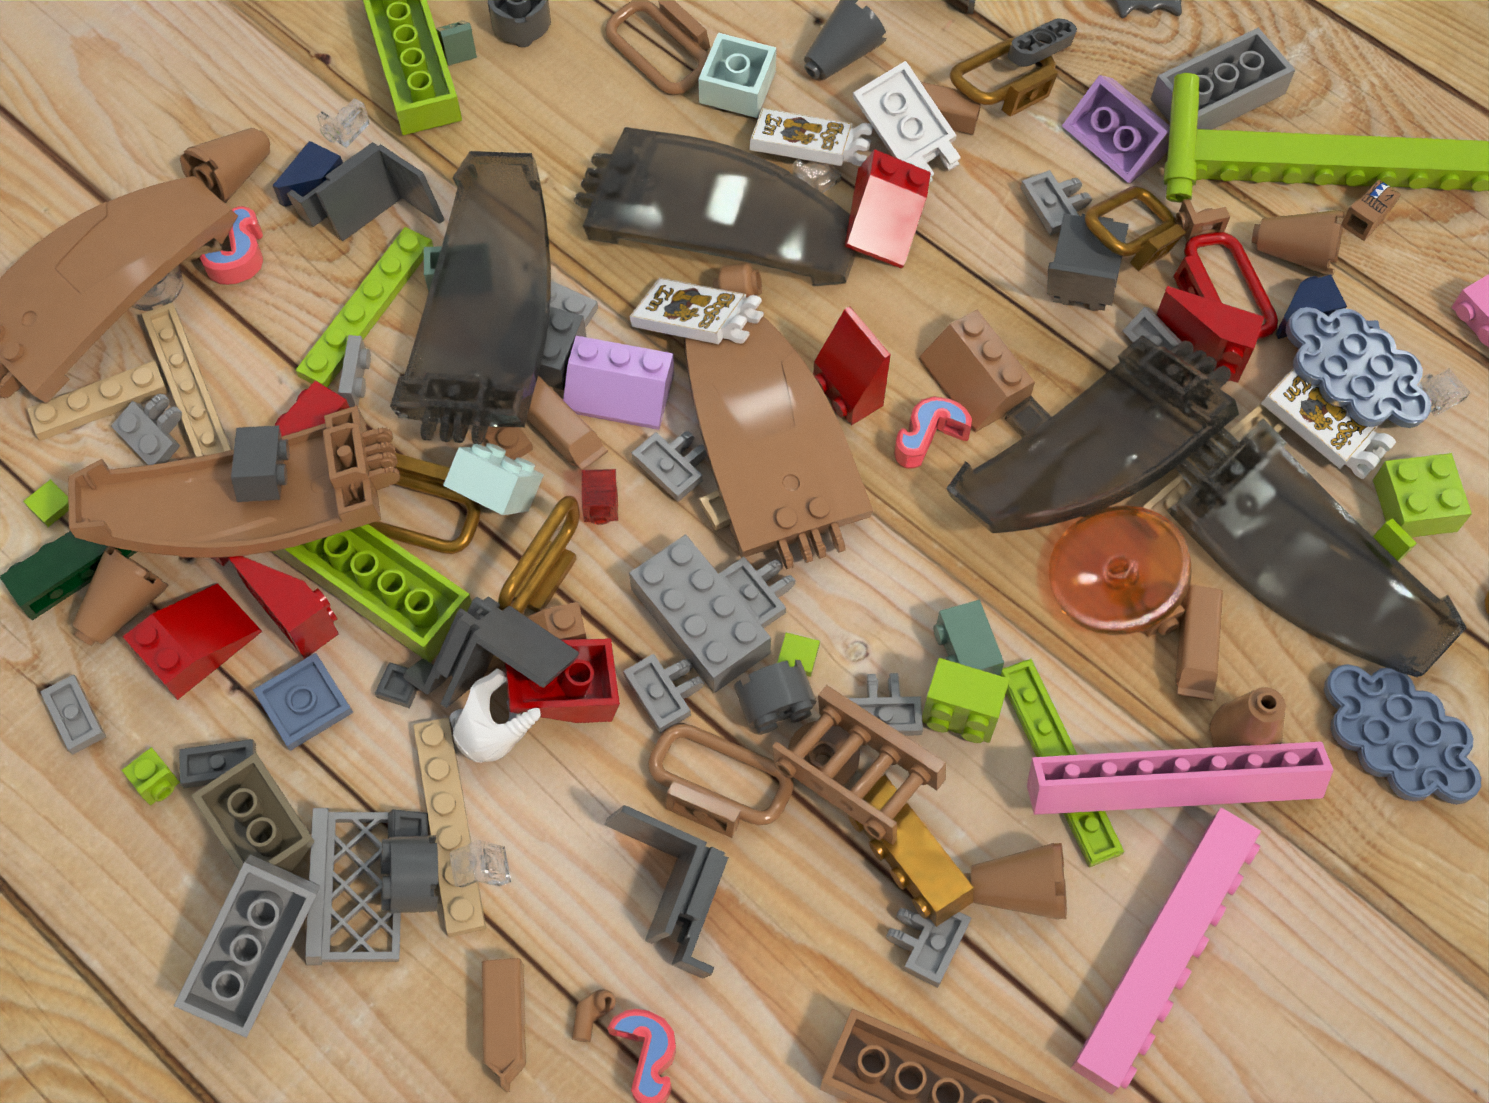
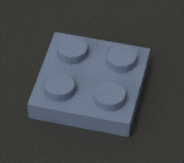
[253,653,353,751]

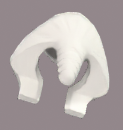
[449,668,541,763]

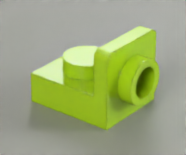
[121,747,180,806]

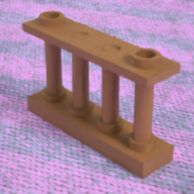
[772,685,946,845]

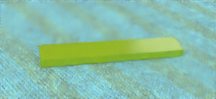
[1000,659,1125,868]

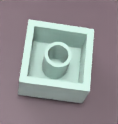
[698,33,776,118]
[443,443,544,515]

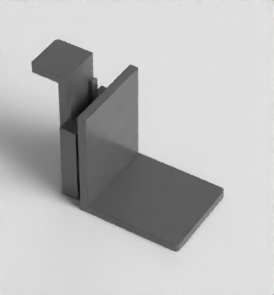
[287,142,445,241]
[1047,214,1129,311]
[403,596,579,708]
[604,805,729,978]

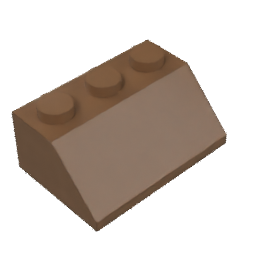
[919,309,1035,432]

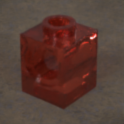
[582,469,618,525]

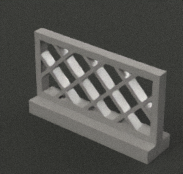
[305,808,401,966]

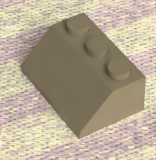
[191,753,315,873]

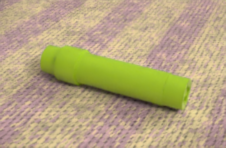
[1164,73,1200,203]

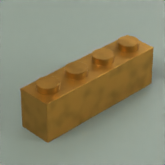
[847,774,974,927]

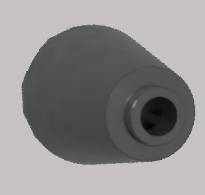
[804,0,887,80]

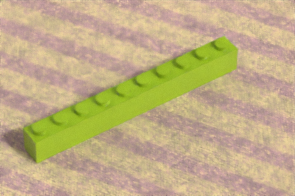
[1195,129,1489,192]

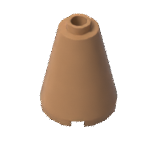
[180,128,270,203]
[1252,210,1345,276]
[72,546,169,646]
[1210,687,1286,747]
[964,843,1067,920]

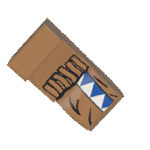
[1341,180,1401,241]

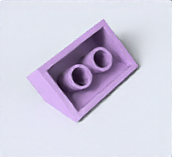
[1062,75,1170,183]
[563,336,674,430]

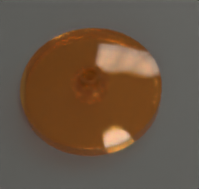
[1049,506,1192,635]

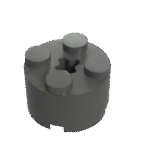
[488,0,551,47]
[734,660,817,735]
[380,835,438,913]

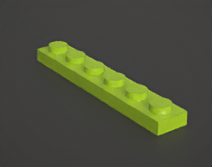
[295,227,433,388]

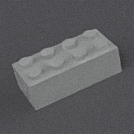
[1151,27,1295,130]
[629,534,771,693]
[174,854,321,1038]

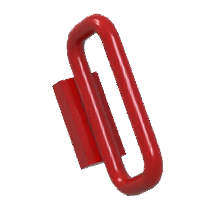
[1173,232,1278,339]

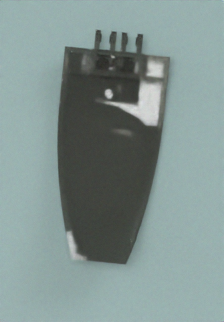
[574,127,857,286]
[390,151,551,444]
[946,335,1239,533]
[1166,418,1467,677]

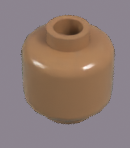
[713,263,762,298]

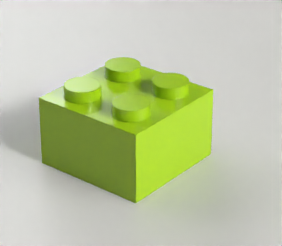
[1373,453,1472,538]
[922,658,1010,743]

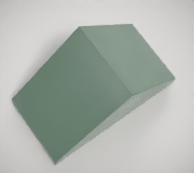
[436,21,477,66]

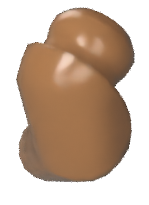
[572,990,616,1042]

